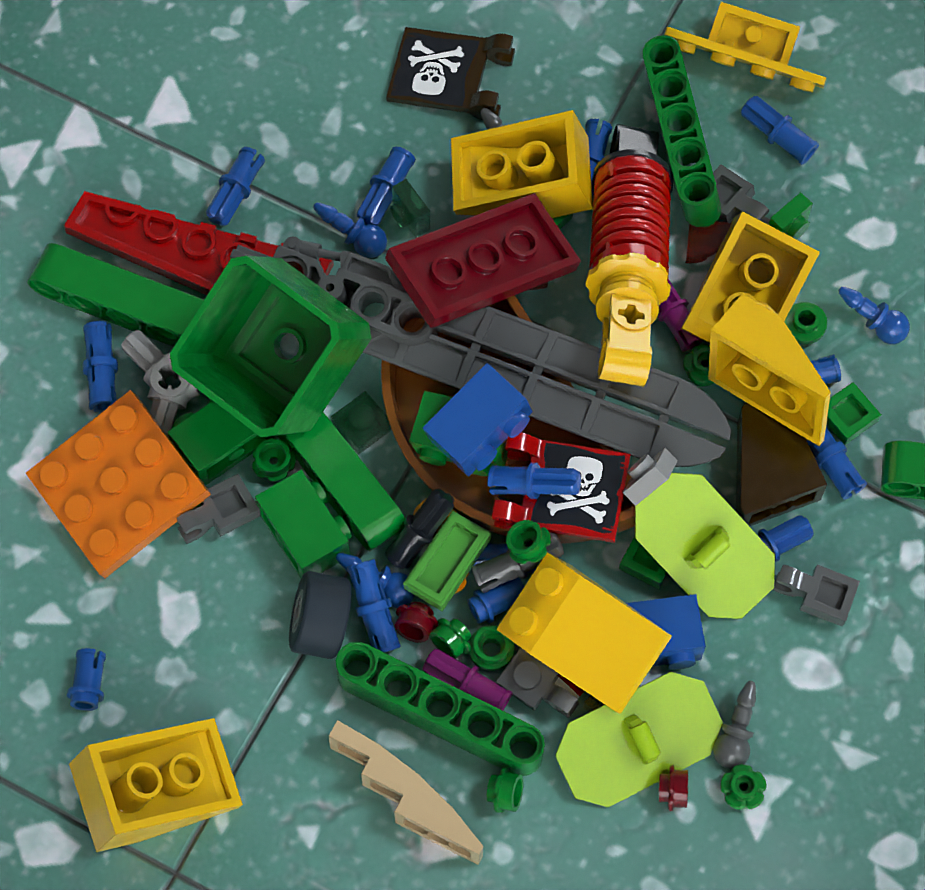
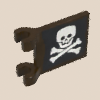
[386,27,515,121]

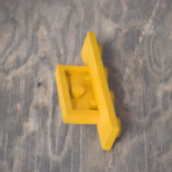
[664,2,826,93]

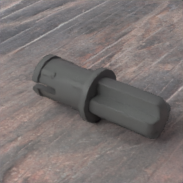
[472,532,564,593]

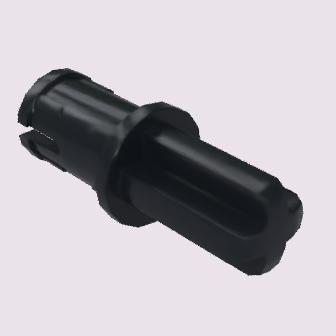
[385,488,454,569]

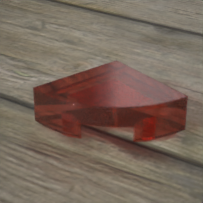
[685,221,732,264]

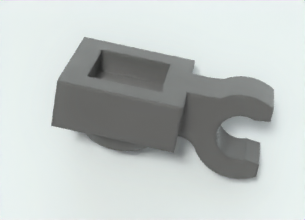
[695,164,770,225]
[177,474,260,544]
[772,565,860,626]
[496,648,579,718]

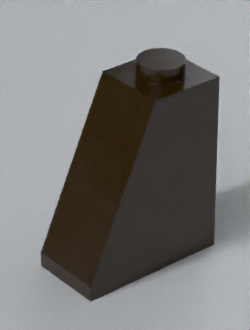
[736,402,827,527]

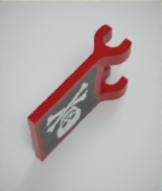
[492,432,631,543]

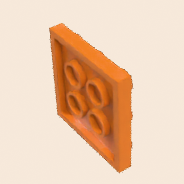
[26,390,211,579]

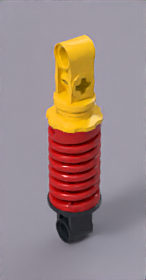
[586,124,674,387]

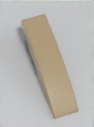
[329,720,484,865]

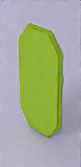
[635,472,775,619]
[555,672,723,807]

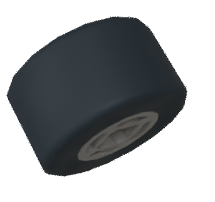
[289,571,351,659]

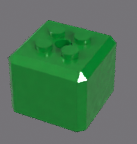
[170,256,372,437]

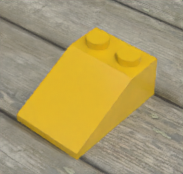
[451,110,593,218]
[681,211,820,343]
[708,293,831,446]
[496,552,672,714]
[69,718,243,852]

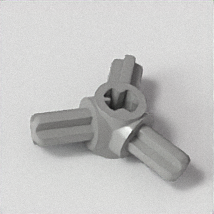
[121,330,200,437]

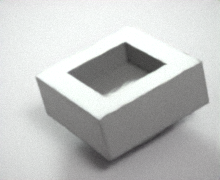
[623,448,678,506]

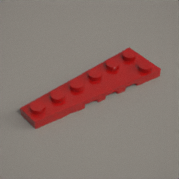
[64,191,334,295]

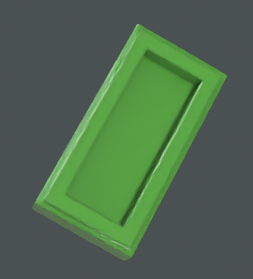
[403,511,491,612]

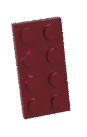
[385,193,581,329]

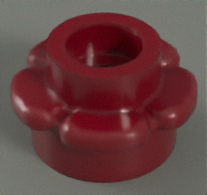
[394,601,438,643]
[659,765,688,811]

